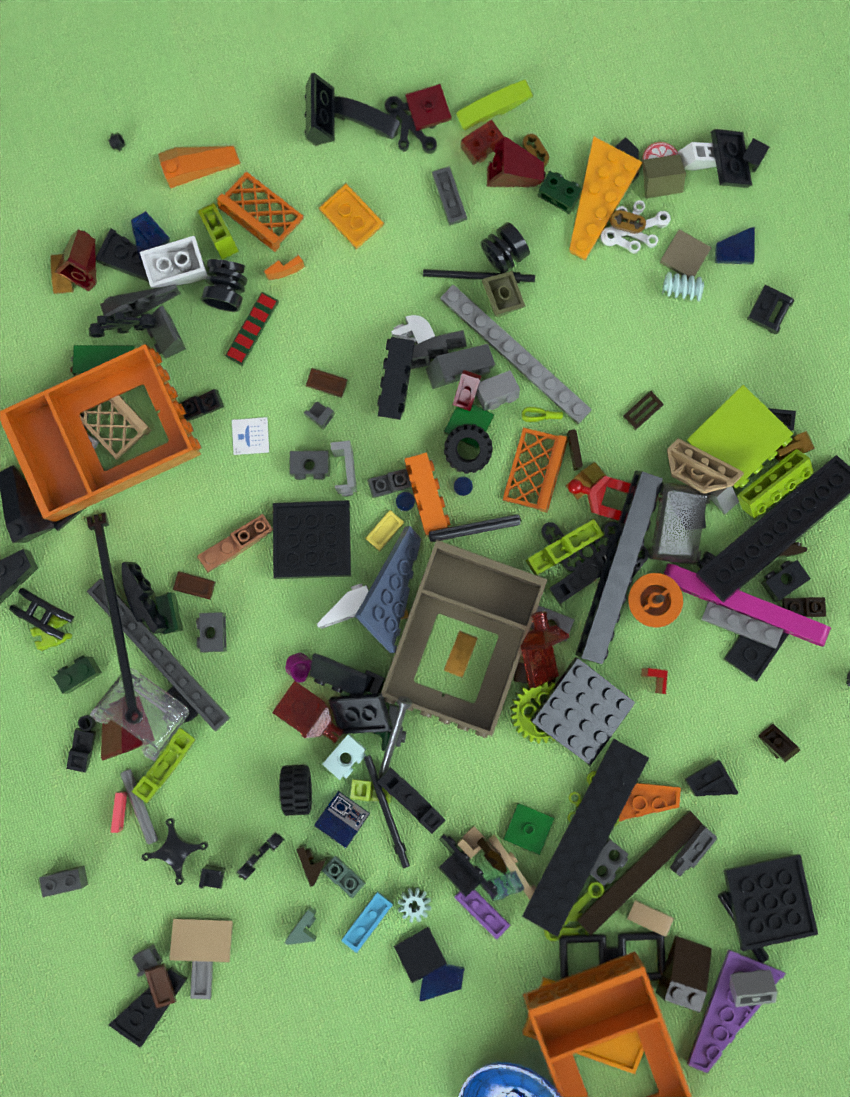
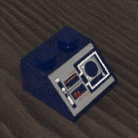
[314,791,370,848]

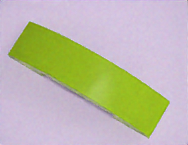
[131,728,196,803]

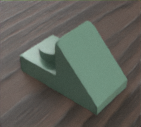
[284,907,317,945]

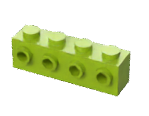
[737,449,814,519]

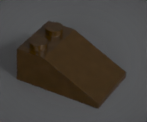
[656,935,712,1012]

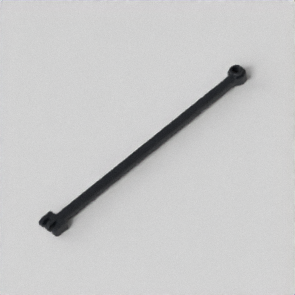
[87,512,143,725]

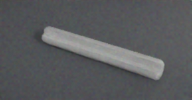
[120,769,158,844]

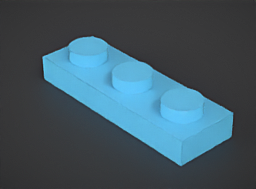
[341,891,393,953]

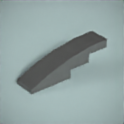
[411,330,467,369]

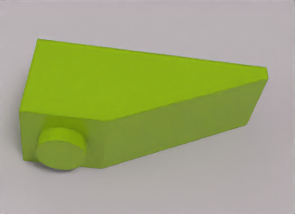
[198,203,239,260]

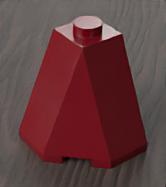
[487,137,545,187]
[55,229,97,291]

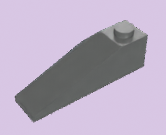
[100,285,181,320]

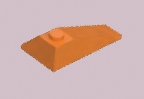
[159,146,240,188]

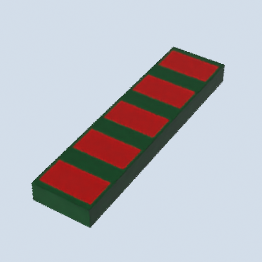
[225,292,279,366]

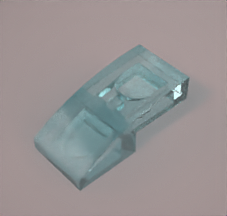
[488,871,525,901]

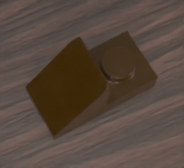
[758,724,800,763]
[296,844,327,887]

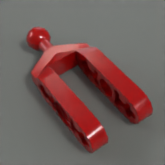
[568,476,659,521]

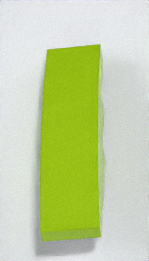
[456,79,534,131]
[525,519,604,575]

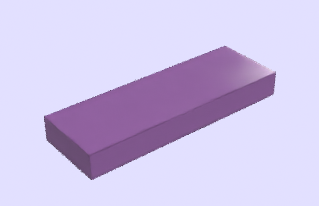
[454,889,511,940]

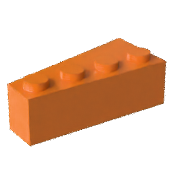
[404,452,451,537]

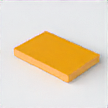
[319,184,384,249]

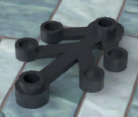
[385,96,437,154]
[89,313,157,338]
[236,832,285,881]

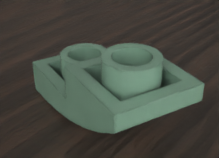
[322,856,366,898]

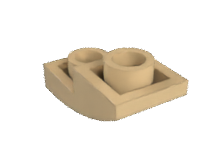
[627,900,674,937]

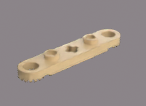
[488,835,536,900]

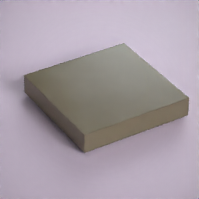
[660,229,712,279]

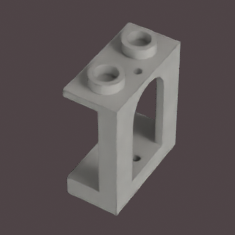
[331,440,357,496]

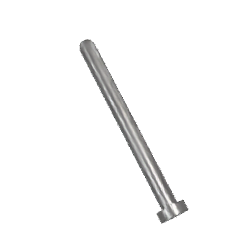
[378,696,412,778]

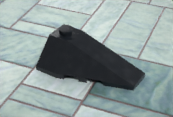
[0,465,56,543]

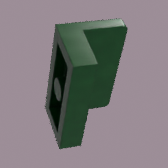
[155,592,183,635]

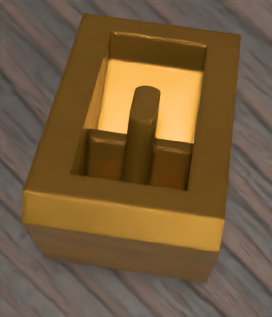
[566,462,607,500]

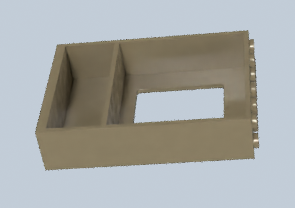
[381,540,548,738]

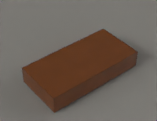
[306,368,348,398]
[173,571,216,600]
[144,963,176,1009]

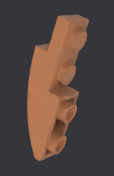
[197,514,273,573]

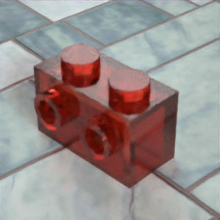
[461,119,504,165]

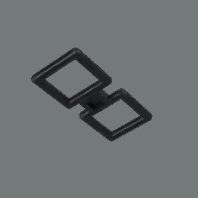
[559,932,666,981]

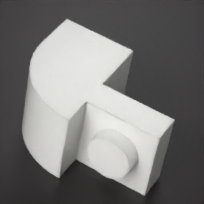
[391,315,435,345]

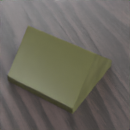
[642,154,686,198]
[482,271,525,317]

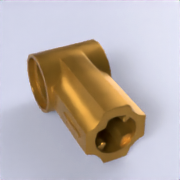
[775,431,815,462]

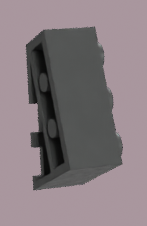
[426,344,495,389]

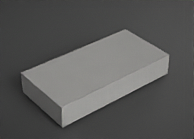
[190,961,213,999]

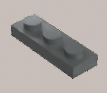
[432,166,467,226]

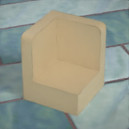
[457,826,488,859]

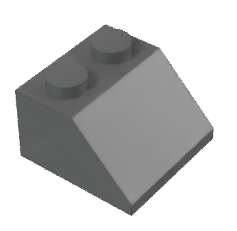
[147,305,186,358]

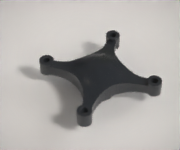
[142,818,208,885]

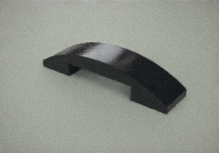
[335,96,401,140]
[549,547,610,604]
[377,767,445,834]

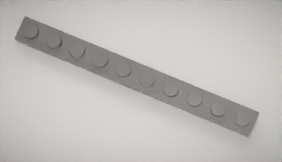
[440,285,592,425]

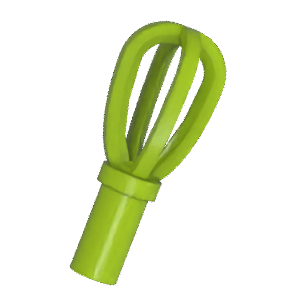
[522,407,563,422]

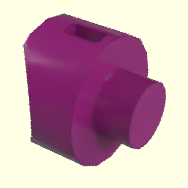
[285,653,312,683]

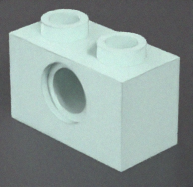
[322,734,366,780]

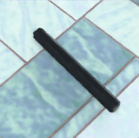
[428,514,521,542]

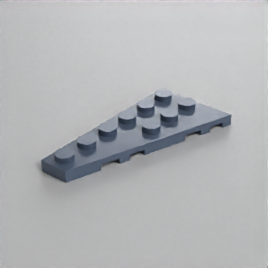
[355,526,421,653]

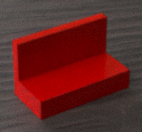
[641,668,668,694]

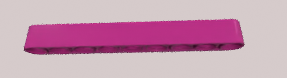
[663,563,831,647]

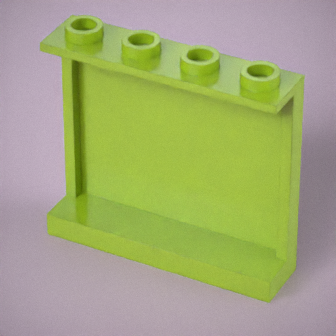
[687,385,794,488]

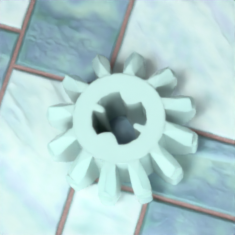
[398,888,431,922]

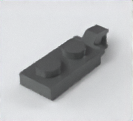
[670,824,717,877]

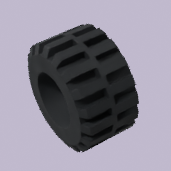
[444,424,493,474]
[279,764,312,816]

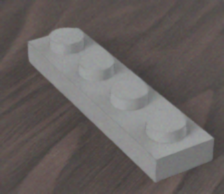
[701,602,783,649]

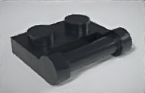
[747,285,795,334]

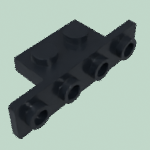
[439,834,498,899]

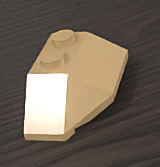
[667,438,744,494]

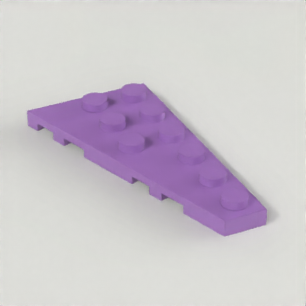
[687,949,786,1073]

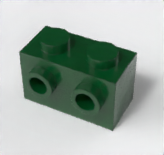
[537,171,582,214]
[53,655,102,694]

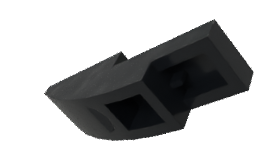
[122,562,168,633]

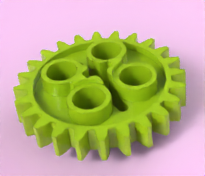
[510,680,555,744]

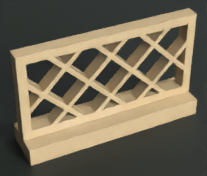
[80,395,152,460]

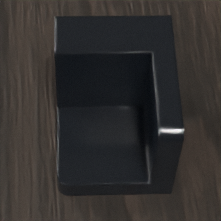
[743,138,770,172]
[365,670,385,694]
[199,865,225,889]

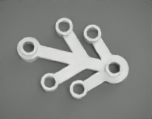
[601,200,670,254]

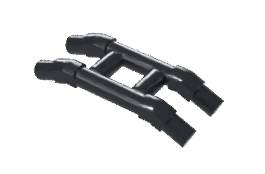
[9,588,75,640]

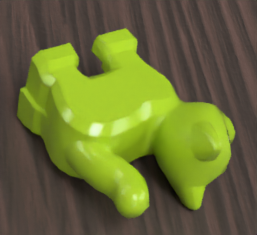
[30,615,72,651]

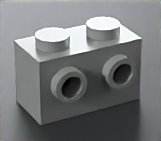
[476,370,520,411]
[729,969,778,1007]

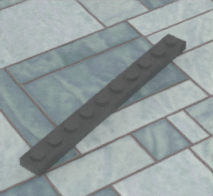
[87,578,230,732]

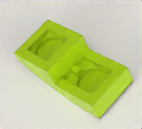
[350,779,392,803]

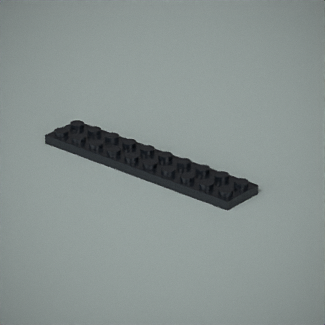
[696,455,850,603]
[522,739,649,937]

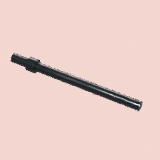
[423,269,535,284]
[363,755,410,868]

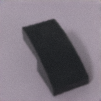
[66,728,96,773]

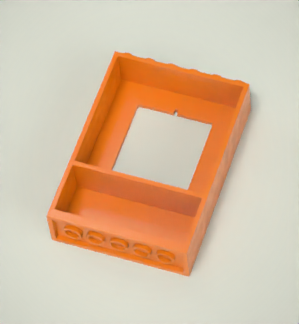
[0,344,201,522]
[523,952,692,1097]

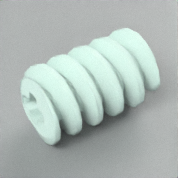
[662,272,704,302]

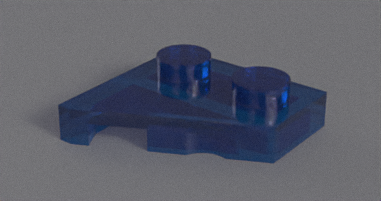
[131,211,170,260]
[715,227,755,265]
[419,964,464,1001]

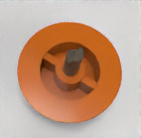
[628,573,683,628]

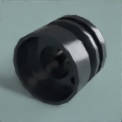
[480,222,530,274]
[201,267,247,312]

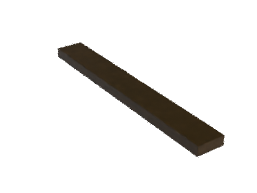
[576,810,703,935]

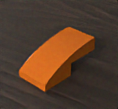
[264,255,305,280]

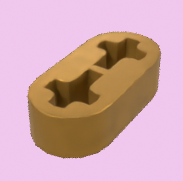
[522,134,549,167]
[610,210,646,234]

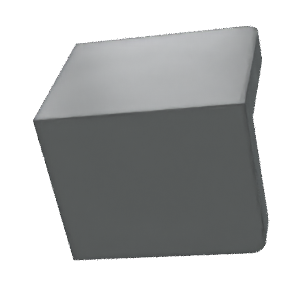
[304,402,335,430]
[133,944,163,978]

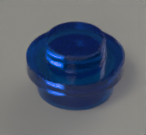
[454,477,473,496]
[396,492,415,511]

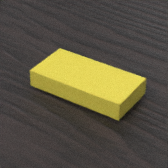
[365,510,404,551]

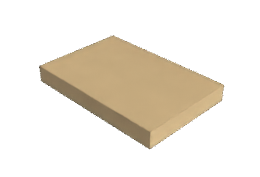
[169,919,233,962]

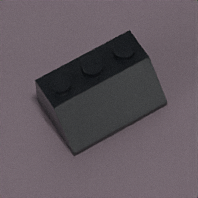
[305,73,335,145]
[310,653,375,696]

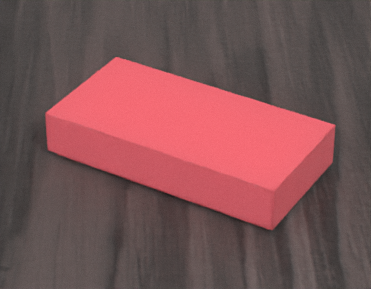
[111,791,128,833]

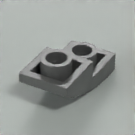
[367,469,411,498]
[389,705,406,747]

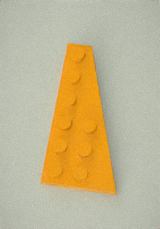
[569,136,643,261]

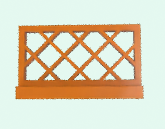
[217,171,304,252]
[503,427,568,513]

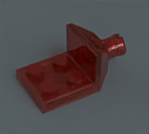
[520,611,569,688]
[272,681,344,743]

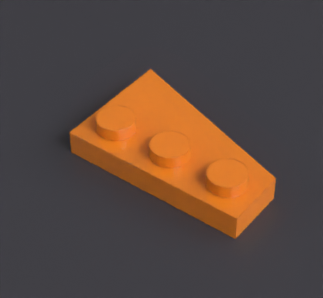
[619,783,681,821]

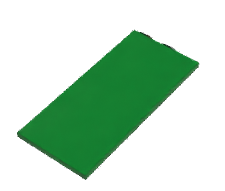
[70,345,135,376]

